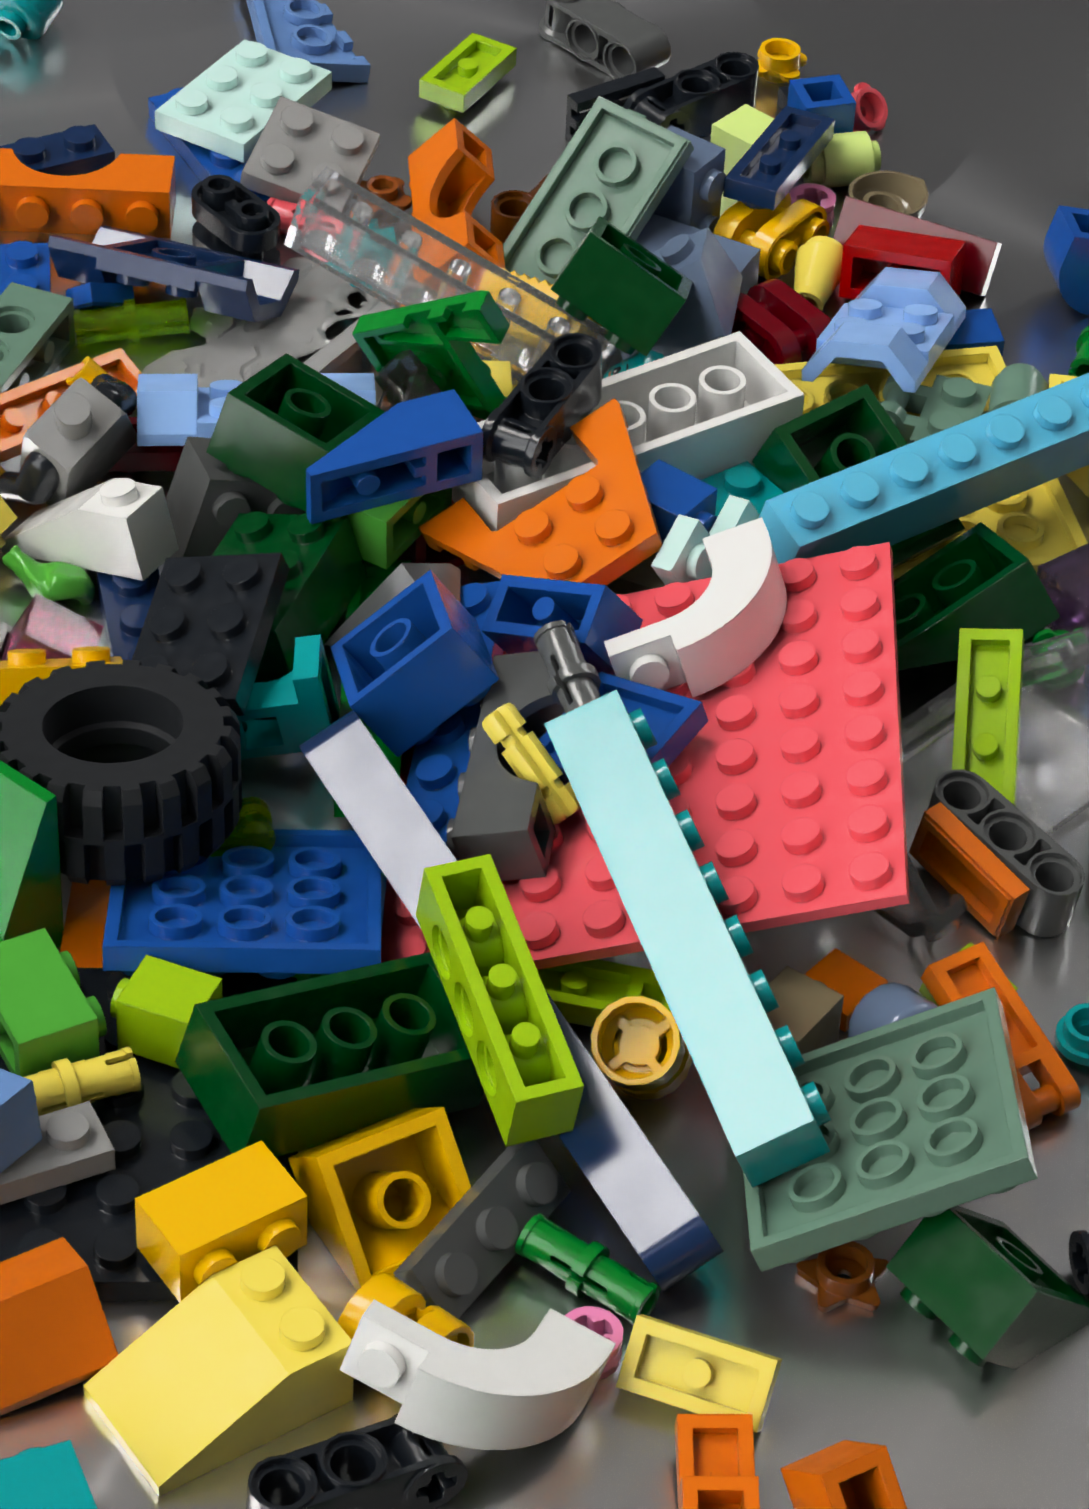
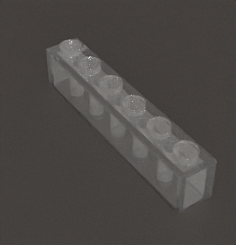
[284,166,617,382]

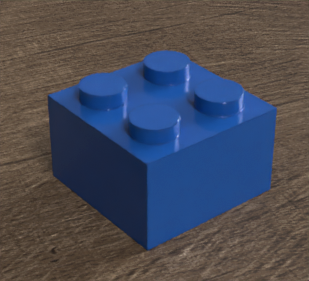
[331,570,499,757]

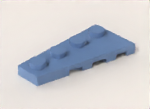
[246,0,371,83]

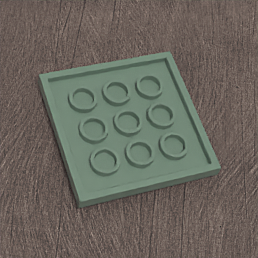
[743,987,1038,1272]

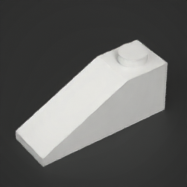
[1,478,179,581]

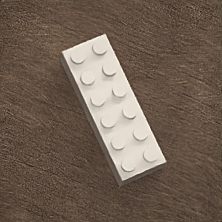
[452,331,805,531]

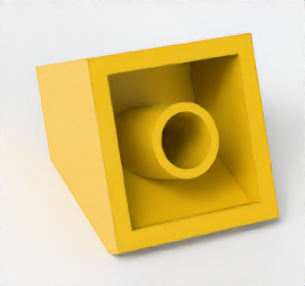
[288,1107,471,1291]

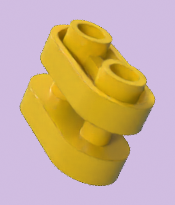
[713,193,830,280]

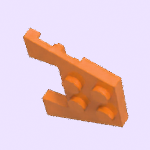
[418,398,662,586]

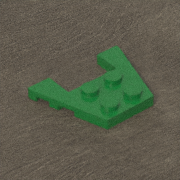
[352,290,510,420]

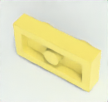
[616,1314,782,1433]

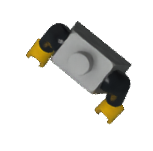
[0,356,137,506]

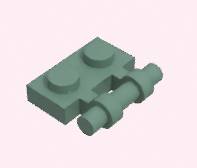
[880,375,991,444]

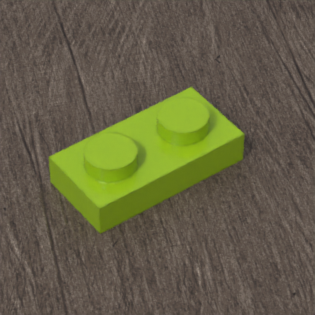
[419,32,517,113]

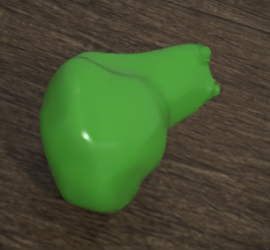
[1,545,95,609]

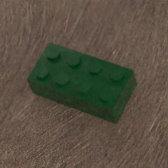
[175,952,484,1157]

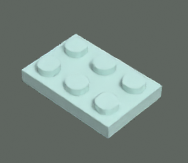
[155,39,332,163]

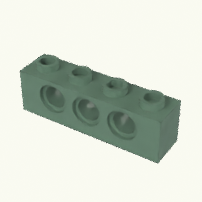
[0,282,75,393]

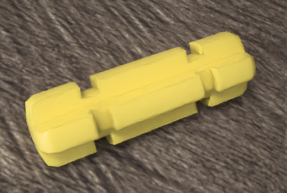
[482,703,580,824]

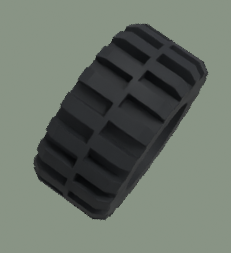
[0,660,242,886]

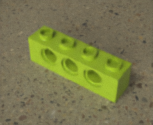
[416,854,584,1147]

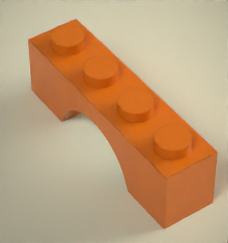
[408,118,506,299]
[0,148,176,238]

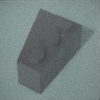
[166,437,306,558]

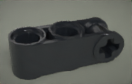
[623,52,759,138]
[482,333,602,479]
[246,1414,468,1509]

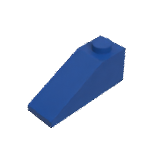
[306,389,483,524]

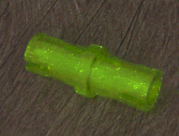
[73,298,190,346]

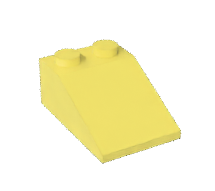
[83,1245,354,1497]

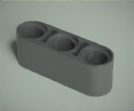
[927,769,1085,937]

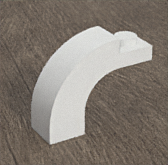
[604,517,787,697]
[339,1299,616,1450]

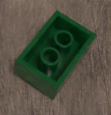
[212,511,367,683]

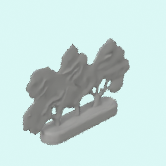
[142,252,440,387]

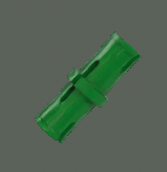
[515,1213,661,1326]

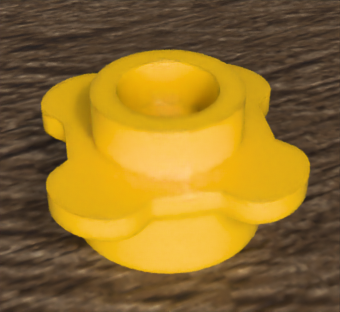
[757,38,807,83]

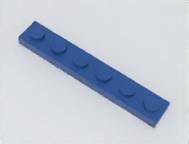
[406,581,503,861]

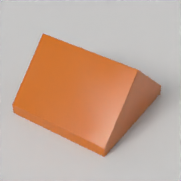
[0,1237,119,1416]

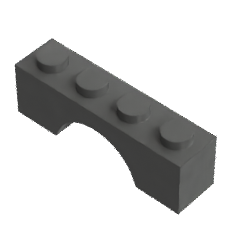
[447,651,564,881]

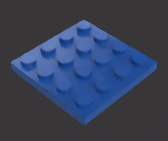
[102,829,381,979]

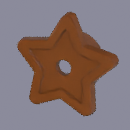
[796,1241,889,1312]

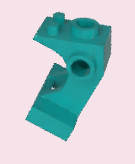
[237,634,340,760]

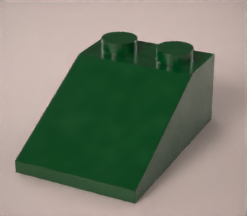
[752,384,965,568]
[894,522,1061,670]

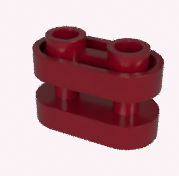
[731,278,831,364]

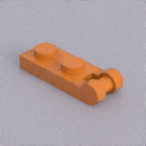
[921,942,1081,1130]

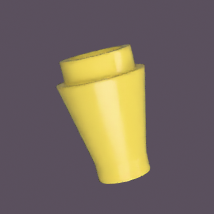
[794,236,843,311]

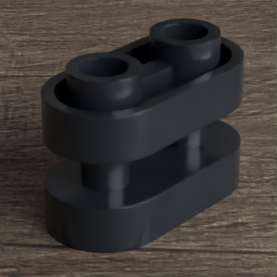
[191,175,280,265]

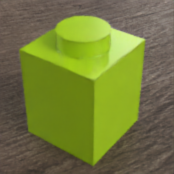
[110,955,223,1069]

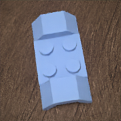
[802,267,966,393]
[137,373,376,446]

